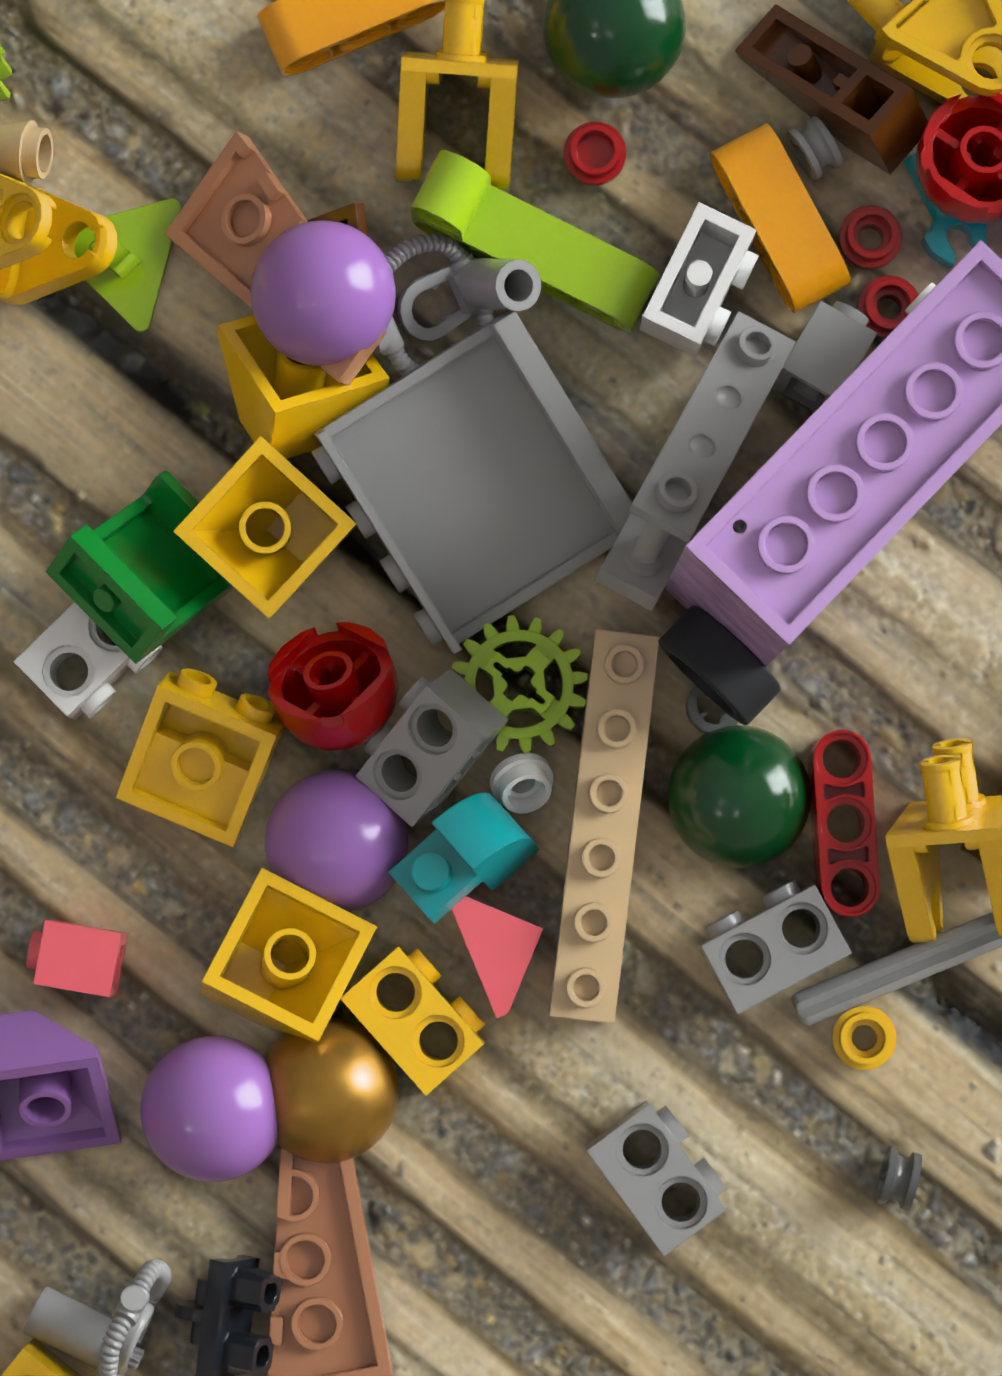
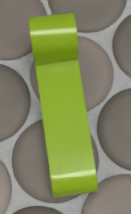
[410,150,660,333]

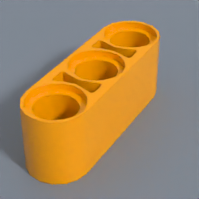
[257,0,446,76]
[709,123,851,313]

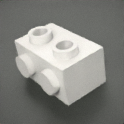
[639,202,759,357]

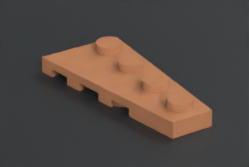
[164,131,386,385]
[267,1147,393,1376]

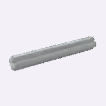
[792,912,1002,1025]

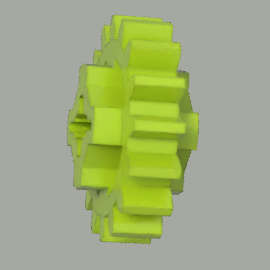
[452,615,588,754]

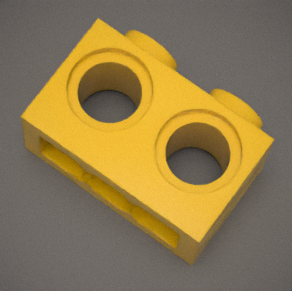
[341,946,485,1096]

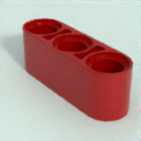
[807,729,880,917]

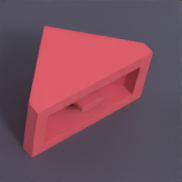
[451,896,543,1018]

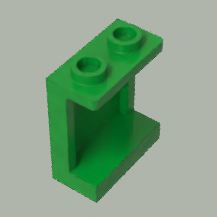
[45,471,233,664]

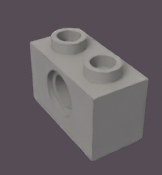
[771,301,877,413]

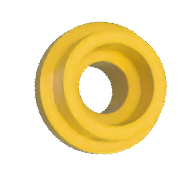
[831,1006,897,1070]

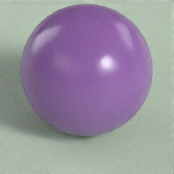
[250,220,396,366]
[265,770,408,912]
[140,1036,278,1182]

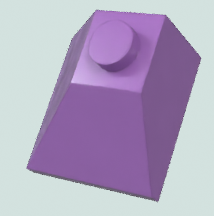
[0,1010,121,1161]

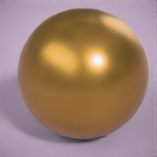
[264,1018,399,1164]

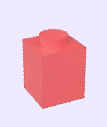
[26,920,129,997]

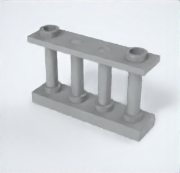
[594,311,796,611]

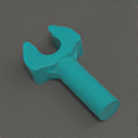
[903,153,987,268]

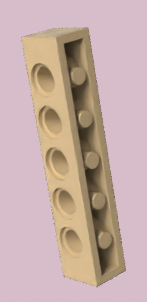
[549,629,660,1024]

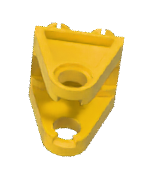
[395,0,519,190]
[846,0,1002,104]
[0,173,117,305]
[885,738,1002,943]

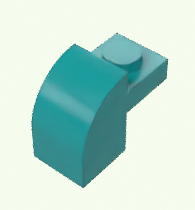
[388,792,540,924]

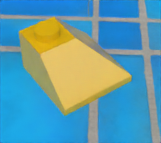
[217,314,389,459]
[173,436,357,619]
[199,868,377,1043]

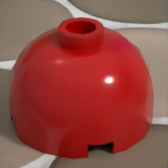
[916,93,1002,223]
[267,622,399,751]

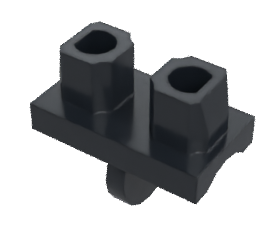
[175,1255,282,1376]

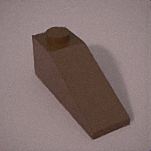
[735,4,928,175]

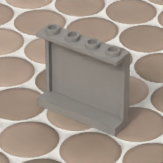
[311,311,632,654]

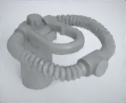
[373,233,541,377]
[23,1259,171,1376]

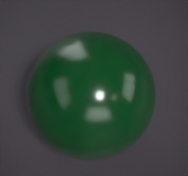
[543,0,686,98]
[668,725,811,868]

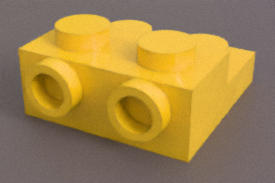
[115,668,285,847]

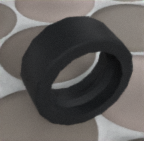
[658,606,781,725]

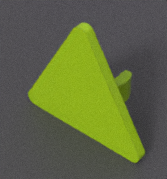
[74,198,182,333]

